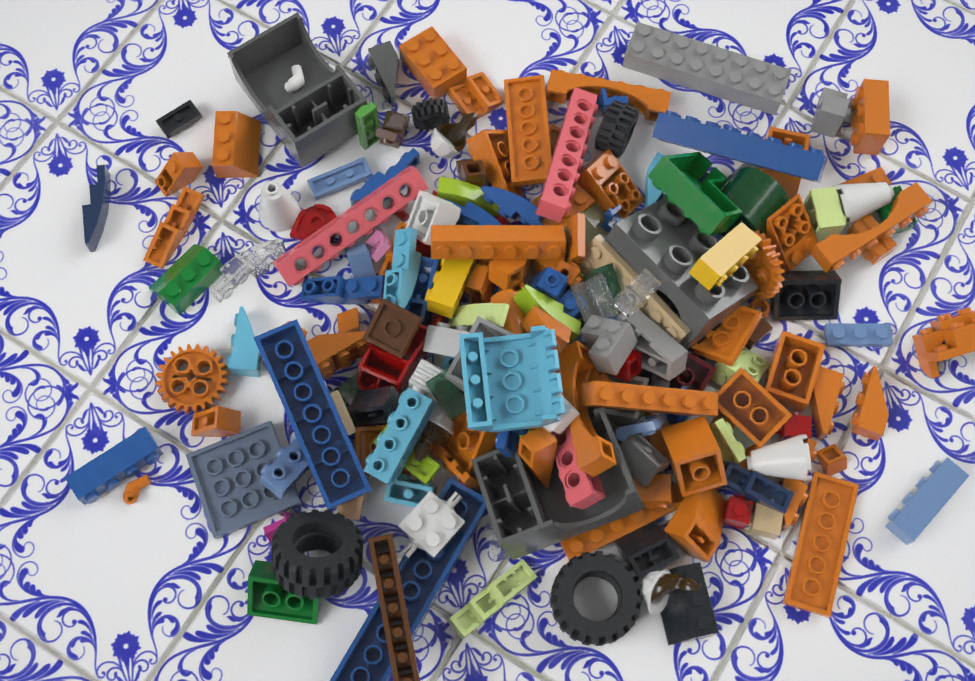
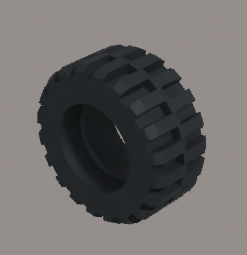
[271,509,363,599]
[550,551,643,646]

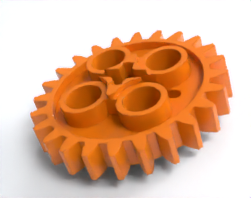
[743,230,785,300]
[155,344,230,415]

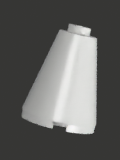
[258,181,301,232]
[832,182,894,226]
[747,434,812,481]

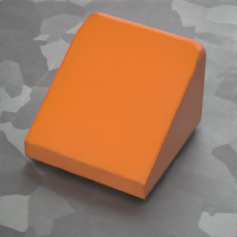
[337,308,360,333]
[816,444,847,476]

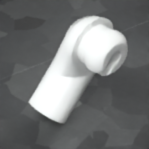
[284,65,305,93]

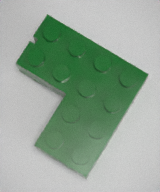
[648,152,743,236]

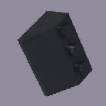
[770,270,842,321]
[660,562,719,646]

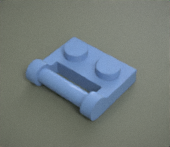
[615,413,668,441]

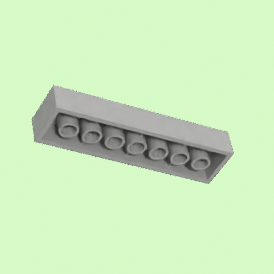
[622,21,792,115]

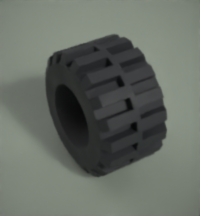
[595,100,639,158]

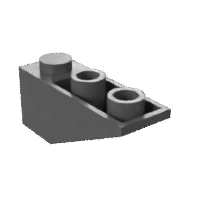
[366,41,399,107]

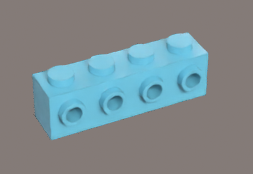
[364,387,438,486]

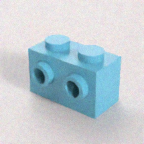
[384,473,438,507]

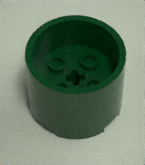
[719,167,789,237]

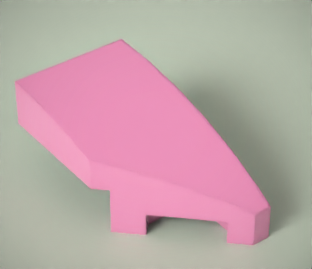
[365,225,391,262]

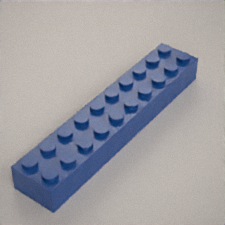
[330,478,487,681]

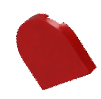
[289,204,337,247]

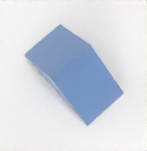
[344,242,376,278]

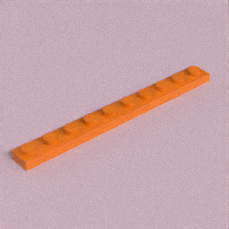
[560,444,762,560]

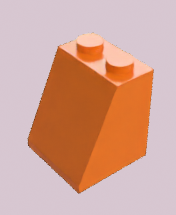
[660,416,727,497]

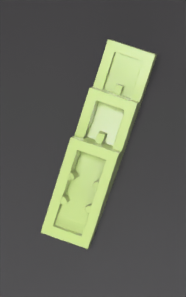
[448,303,510,329]
[448,559,538,640]

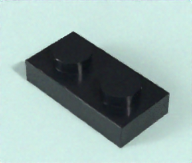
[155,100,203,139]

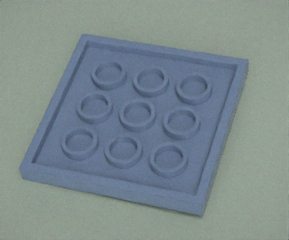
[186,421,302,539]

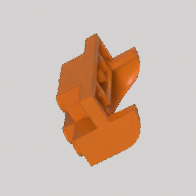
[912,307,975,378]

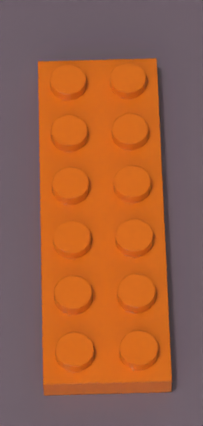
[504,75,552,187]
[782,471,859,618]

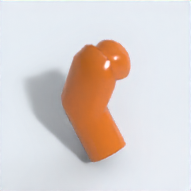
[123,474,151,505]

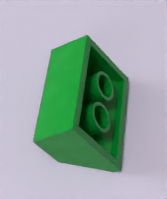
[149,244,225,316]
[247,560,322,625]

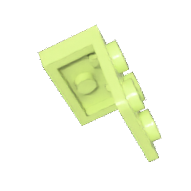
[710,346,769,387]
[709,418,747,464]

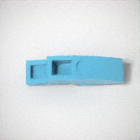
[383,228,421,308]

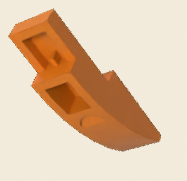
[779,438,817,530]

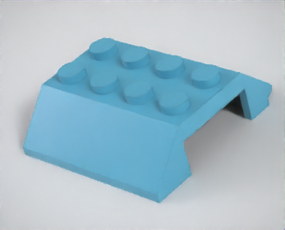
[459,325,566,432]

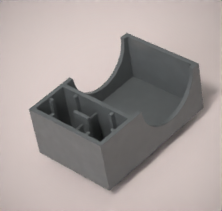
[227,12,367,168]
[605,197,758,350]
[471,407,645,560]

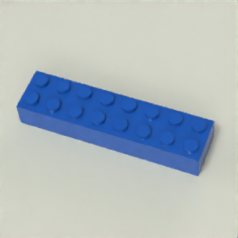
[652,110,828,183]
[253,319,372,510]

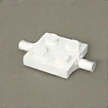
[398,491,465,558]

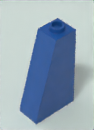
[527,266,568,302]

